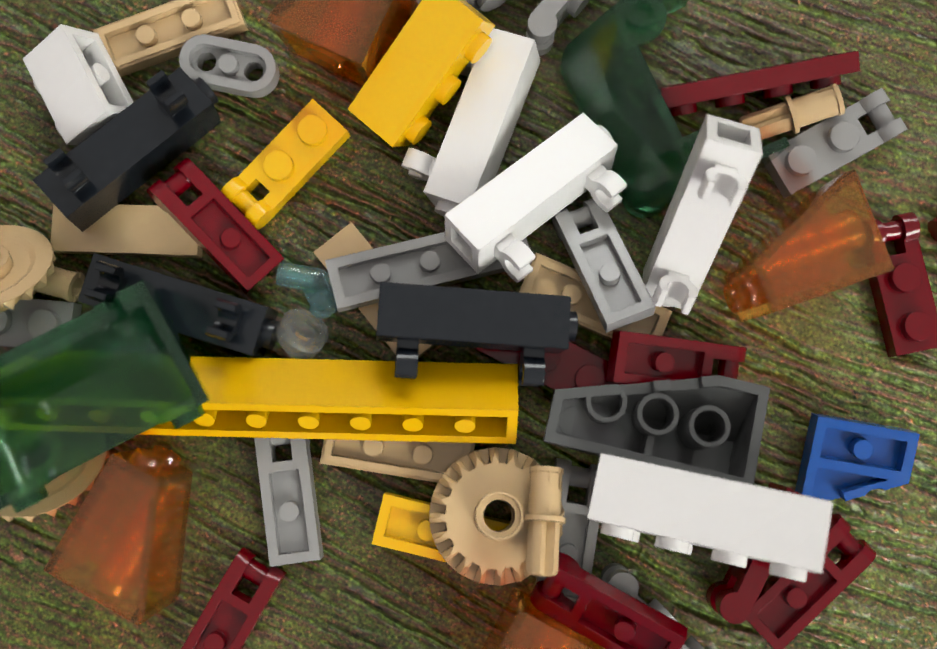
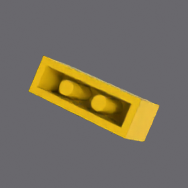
[347,0,496,147]

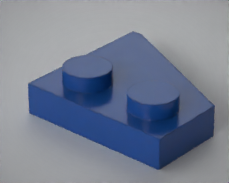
[795,412,920,501]

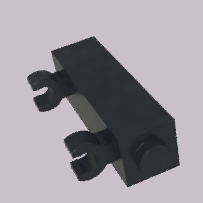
[33,67,221,232]
[77,253,281,358]
[376,282,578,387]

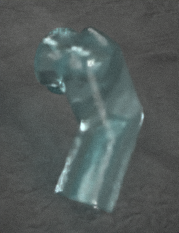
[276,261,337,319]

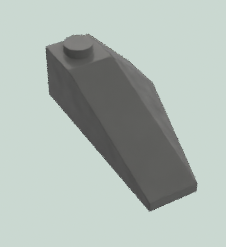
[543,375,770,485]

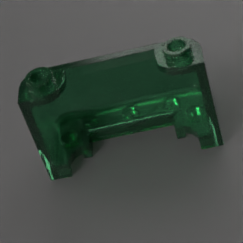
[0,280,210,513]

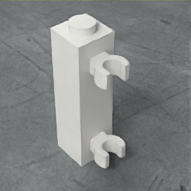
[401,28,541,216]
[444,113,627,283]
[643,114,763,315]

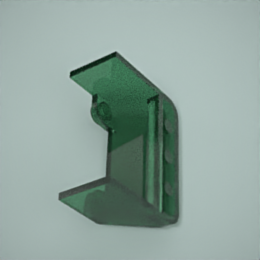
[560,0,790,218]

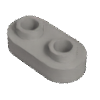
[179,34,280,98]

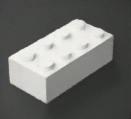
[587,453,833,582]

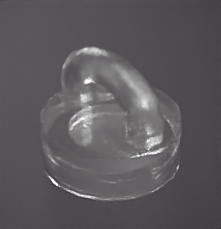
[275,308,329,359]

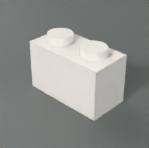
[23,24,133,146]

